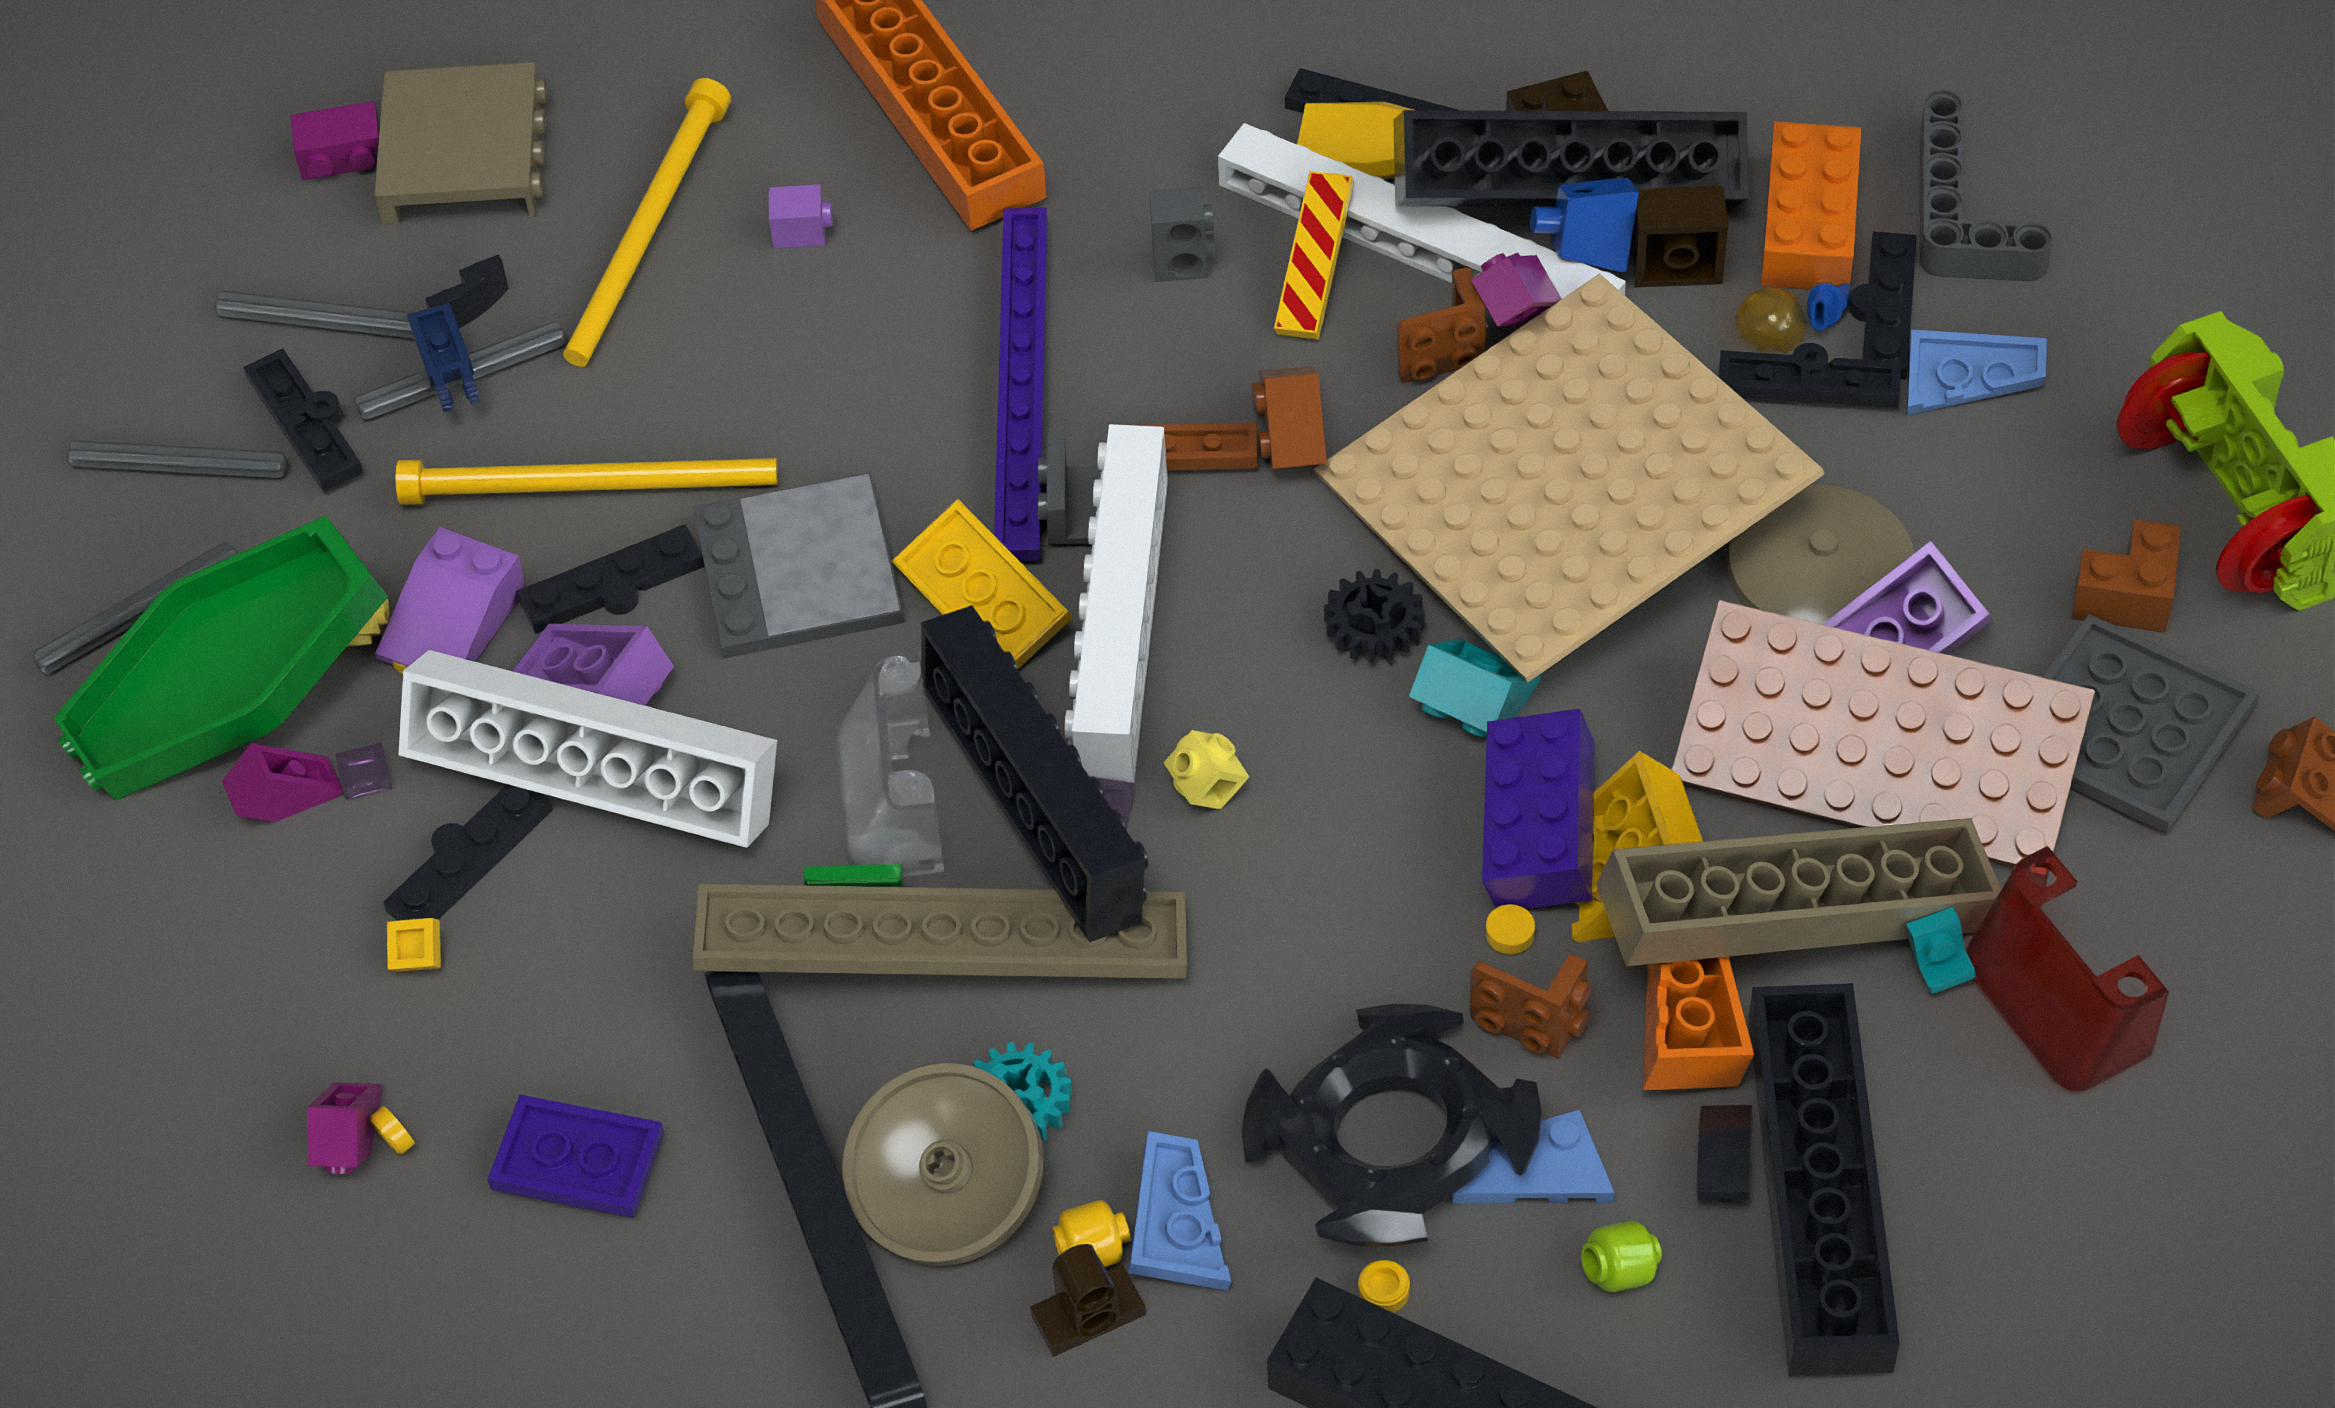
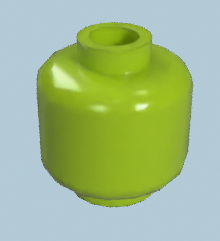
[1581,1220,1662,1292]

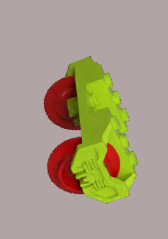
[2116,311,2335,611]

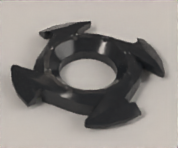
[1241,1004,1542,1247]

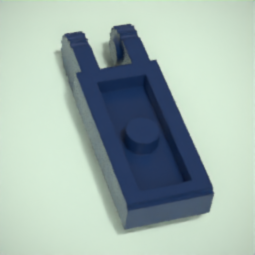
[407,302,480,412]

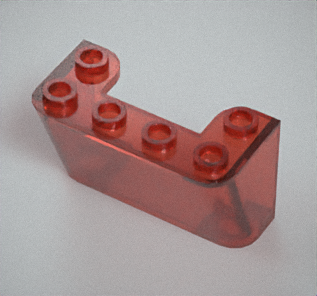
[1965,846,2169,1091]

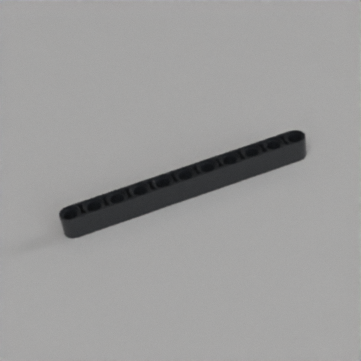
[704,971,927,1408]

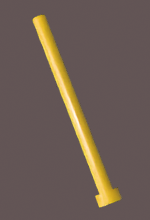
[563,78,732,367]
[396,458,778,505]

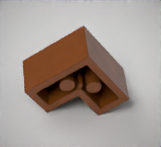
[1252,366,1327,469]
[2071,519,2181,633]

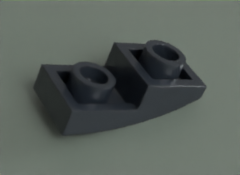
[425,254,509,329]
[1697,1105,1753,1202]

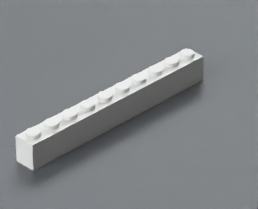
[1218,123,1626,299]

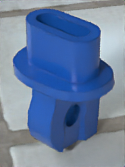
[1807,283,1851,331]

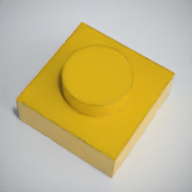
[387,918,441,972]

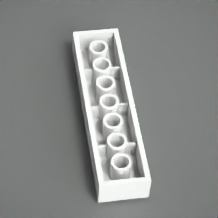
[1065,424,1168,786]
[398,650,777,848]

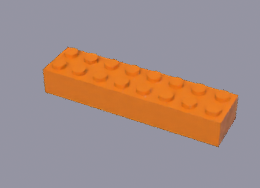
[815,0,1047,231]

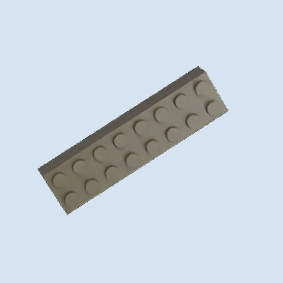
[1596,818,2005,966]

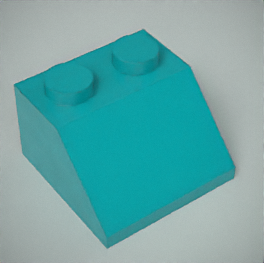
[1409,638,1542,737]

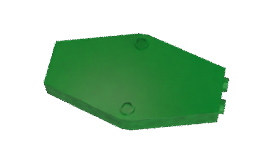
[53,515,388,800]

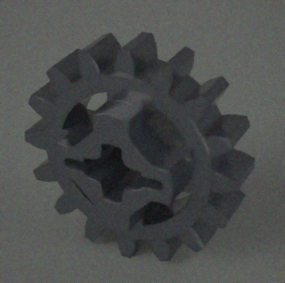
[1324,569,1425,663]

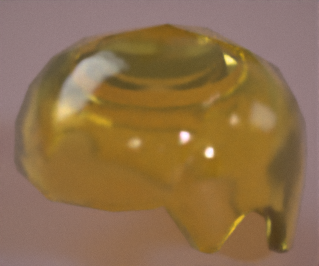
[1735,287,1807,353]

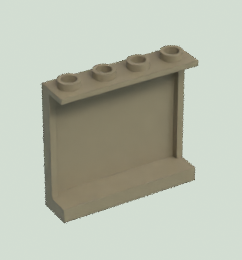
[374,62,548,225]

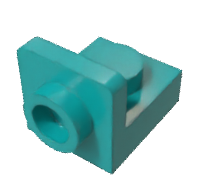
[1906,906,1976,993]

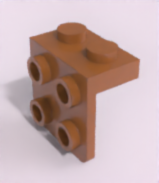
[1397,267,1488,383]
[2251,716,2335,831]
[1470,954,1592,1059]

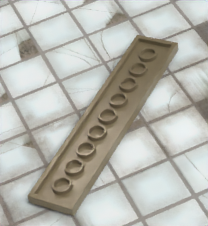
[693,884,1187,979]

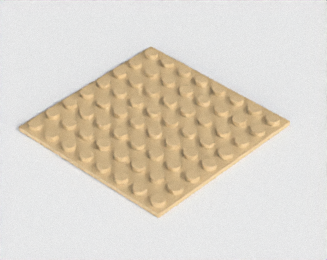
[1314,273,1824,683]

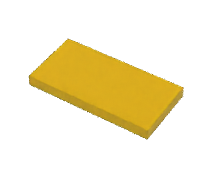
[892,499,1073,669]

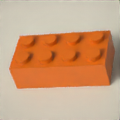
[1761,121,1861,290]

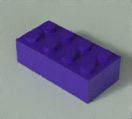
[1482,709,1594,909]

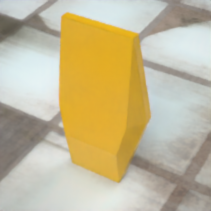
[1297,102,1413,180]

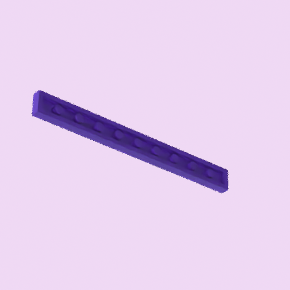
[994,207,1048,561]

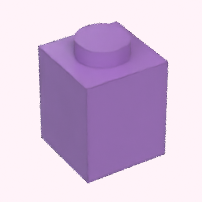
[769,184,833,248]

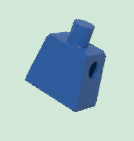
[1530,178,1639,272]

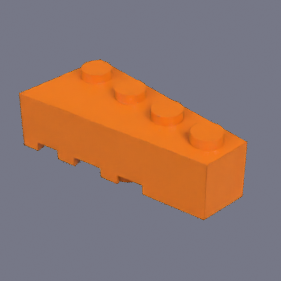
[1643,956,1754,1090]

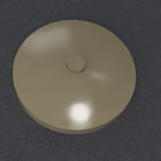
[1728,484,1914,625]
[842,1063,1044,1266]

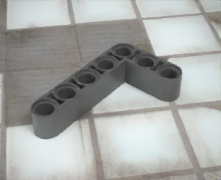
[1919,89,2053,281]

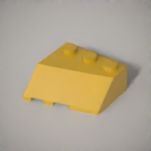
[1571,751,1703,943]

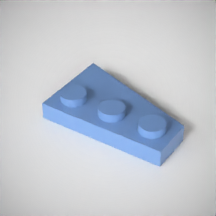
[1906,329,2047,416]
[1450,1110,1615,1203]
[1127,1131,1232,1291]

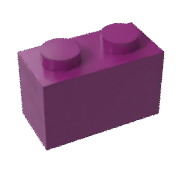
[290,101,380,180]
[1471,253,1562,326]

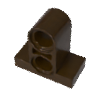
[1030,1244,1146,1357]

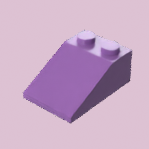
[375,527,525,667]
[1822,541,1992,655]
[513,624,674,706]

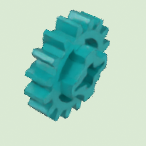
[973,1042,1072,1141]

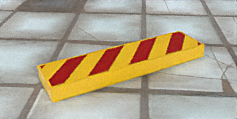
[1274,171,1354,340]

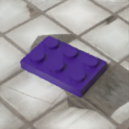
[487,1094,664,1218]

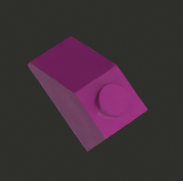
[222,743,343,822]
[307,1082,382,1174]

